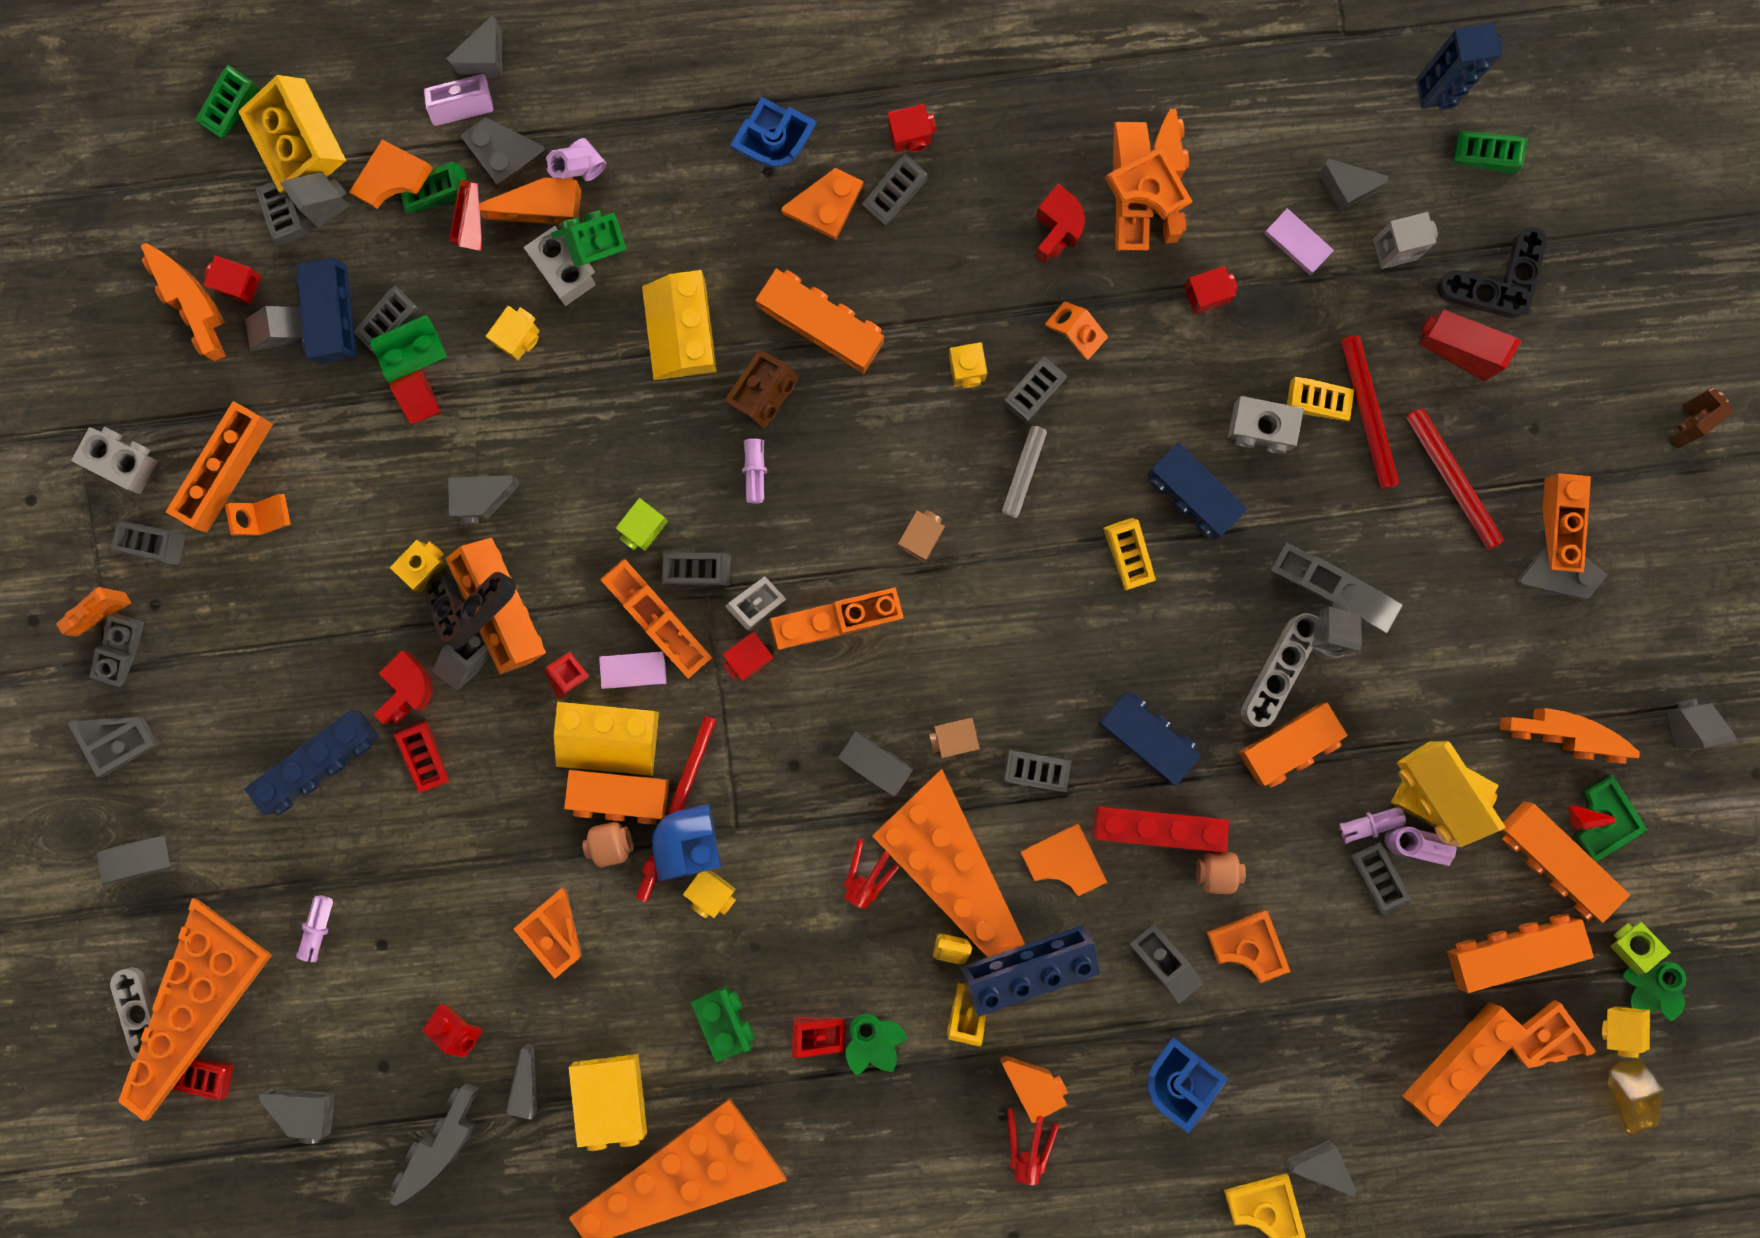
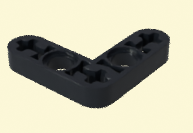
[1437,227,1547,318]
[424,572,516,649]

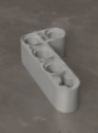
[1241,613,1344,728]

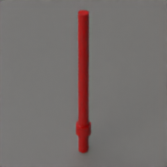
[635,716,716,902]

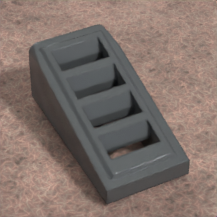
[862,154,928,226]
[255,181,309,247]
[354,285,422,354]
[1003,356,1068,425]
[110,520,185,565]
[662,552,731,586]
[1003,750,1072,793]
[1351,842,1412,917]
[506,1044,537,1119]

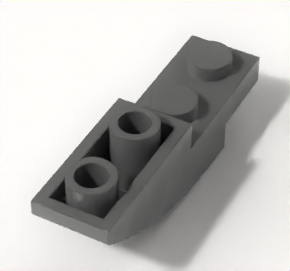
[1271,542,1403,634]
[390,1082,480,1206]

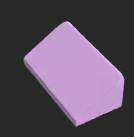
[424,74,493,126]

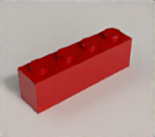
[1091,806,1229,853]

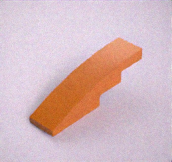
[600,558,712,679]

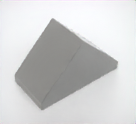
[725,576,786,633]

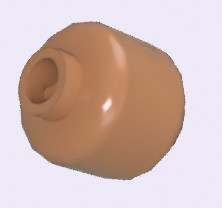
[582,821,633,868]
[1196,851,1246,894]

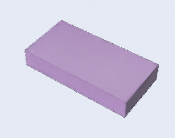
[1264,208,1334,276]
[599,652,667,689]

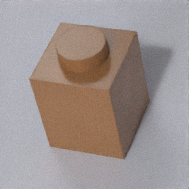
[898,510,945,563]
[929,718,980,758]

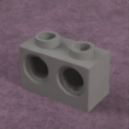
[523,226,596,306]
[71,427,158,494]

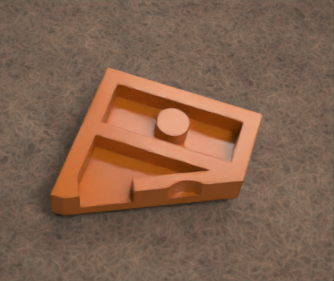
[781,168,864,240]
[56,587,131,637]

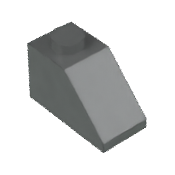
[281,172,350,228]
[448,475,519,525]
[1311,603,1362,655]
[432,631,490,691]
[1666,698,1736,748]
[1130,924,1204,1004]
[259,1088,335,1144]

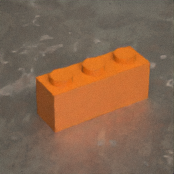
[1238,702,1348,788]
[564,770,670,825]

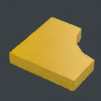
[1224,1173,1306,1238]

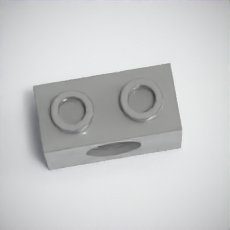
[1373,212,1438,269]
[1228,396,1304,454]

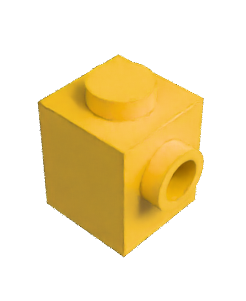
[486,306,540,361]
[948,342,987,388]
[390,540,447,592]
[683,870,736,918]
[1602,1006,1650,1058]

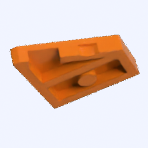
[514,887,582,979]
[1510,1000,1596,1069]

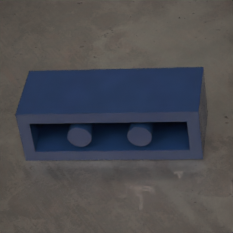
[295,258,357,364]
[1147,442,1248,540]
[1097,693,1201,786]

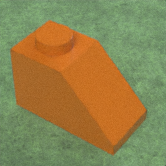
[1000,1055,1068,1123]

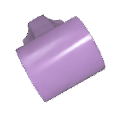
[546,138,607,181]
[1384,826,1457,866]

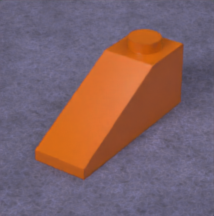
[479,177,581,225]

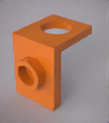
[1045,301,1108,360]
[225,494,291,535]

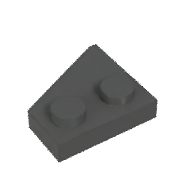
[460,117,548,189]
[1515,544,1608,600]
[67,717,159,777]

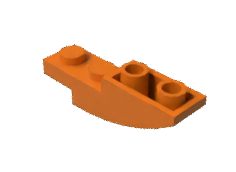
[1152,109,1189,244]
[1113,122,1153,251]
[141,243,226,361]
[769,587,904,651]
[1500,708,1640,764]

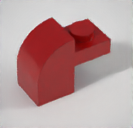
[1035,184,1085,264]
[374,650,433,724]

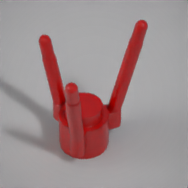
[843,839,901,909]
[1007,1108,1059,1185]

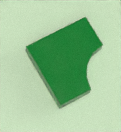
[1572,775,1648,862]

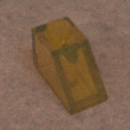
[1609,1058,1662,1137]

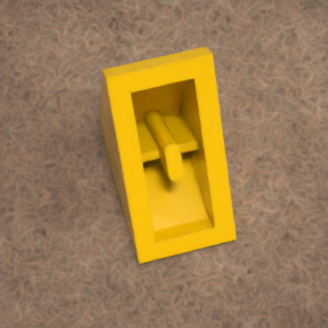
[947,983,986,1047]

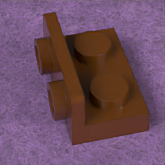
[724,349,799,429]
[1670,387,1735,449]

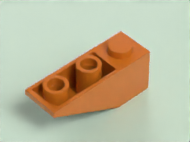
[1542,473,1591,573]

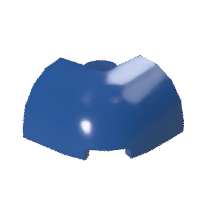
[730,97,817,168]
[652,804,722,882]
[1148,1038,1229,1133]

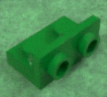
[551,210,626,267]
[369,315,447,384]
[691,985,755,1063]

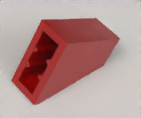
[1419,310,1522,382]

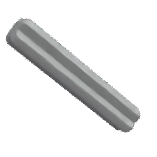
[1002,426,1047,518]

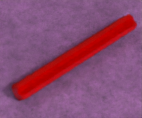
[1341,335,1399,489]
[1407,408,1504,549]

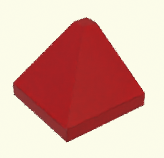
[544,652,589,700]
[1567,805,1616,830]

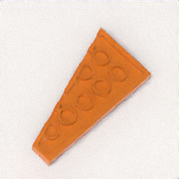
[872,769,1025,958]
[118,898,272,1121]
[569,1098,787,1238]

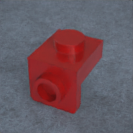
[422,1004,482,1058]

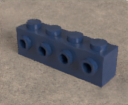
[1416,23,1503,110]
[244,710,380,816]
[960,925,1100,1017]

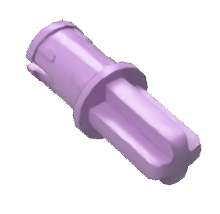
[742,439,767,504]
[1338,807,1406,844]
[296,895,333,962]

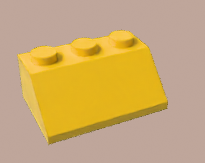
[238,75,346,194]
[642,270,717,380]
[554,702,659,776]
[1396,741,1505,847]

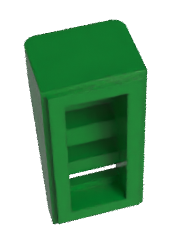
[195,65,260,140]
[1453,131,1528,175]
[401,162,467,214]

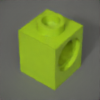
[616,498,668,551]
[1610,922,1671,977]

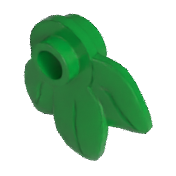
[1622,962,1686,1021]
[846,1013,907,1075]

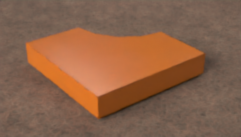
[349,140,433,209]
[1105,146,1193,219]
[1020,823,1107,896]
[1205,910,1291,983]

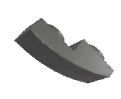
[89,613,144,687]
[838,731,913,796]
[97,836,171,885]

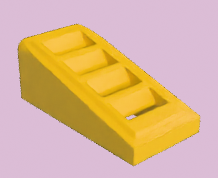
[1287,377,1354,421]
[1103,518,1156,590]
[933,933,972,965]

